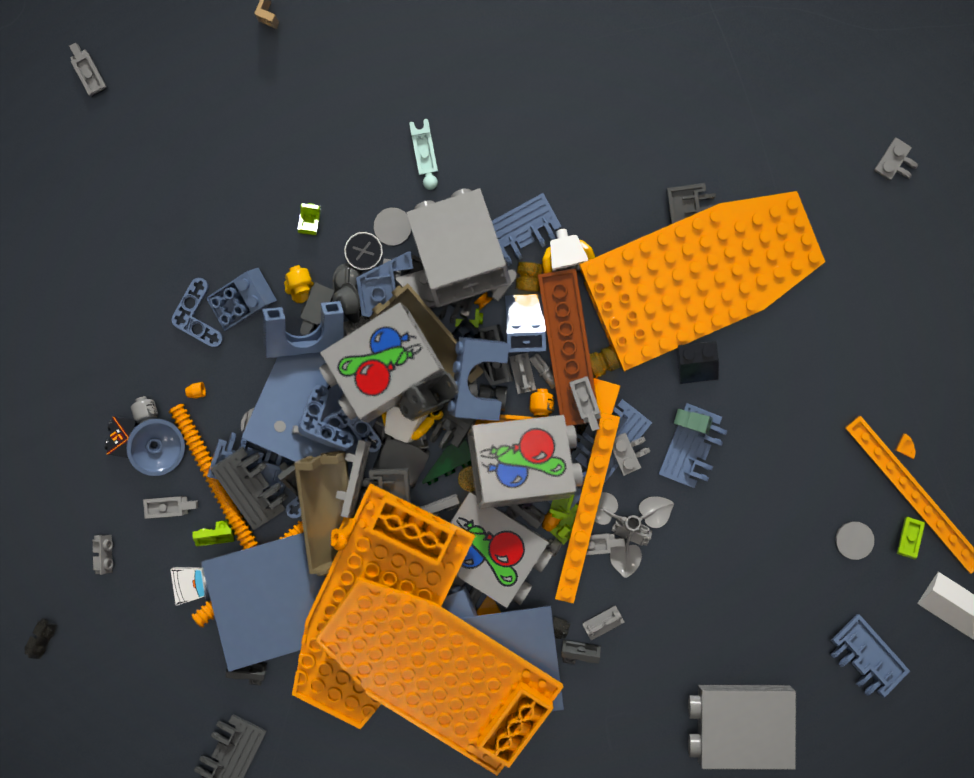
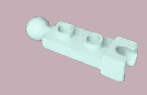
[409,119,438,190]

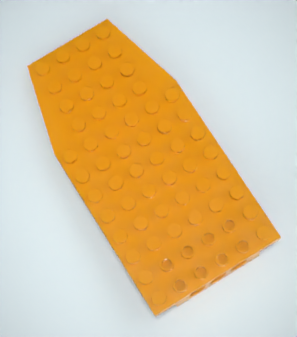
[579,191,825,371]
[292,484,476,729]
[315,577,564,776]

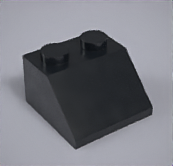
[676,341,719,384]

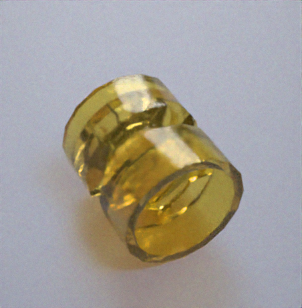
[515,262,543,292]
[590,345,621,378]
[458,466,475,492]

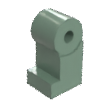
[674,409,713,434]

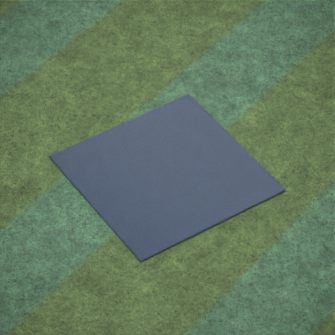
[241,352,377,479]
[201,532,325,672]
[460,606,564,711]

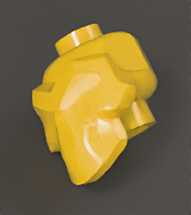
[284,265,314,303]

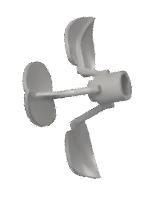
[594,492,674,578]

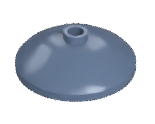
[126,419,185,476]

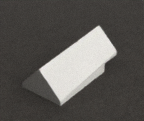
[917,572,974,640]

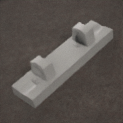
[336,440,371,518]

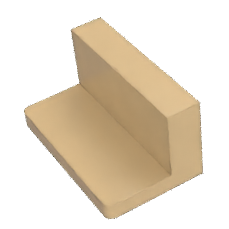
[254,0,279,29]

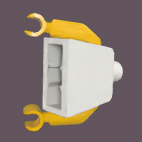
[542,229,595,273]
[382,403,443,443]

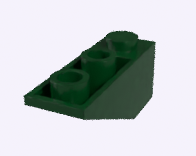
[422,439,471,485]

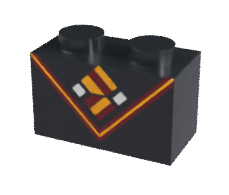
[105,416,138,458]

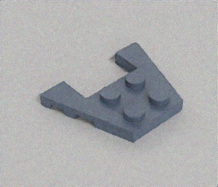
[356,251,414,317]

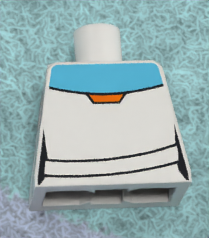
[170,567,206,605]

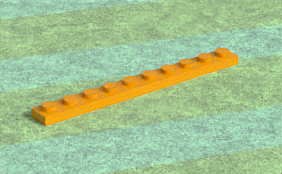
[555,412,620,604]
[845,416,974,574]

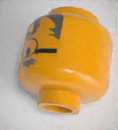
[529,389,555,418]

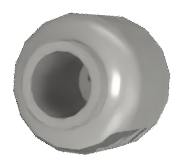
[131,396,158,424]

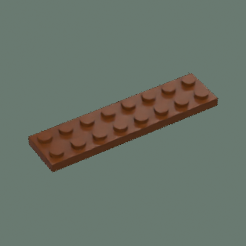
[538,268,600,426]

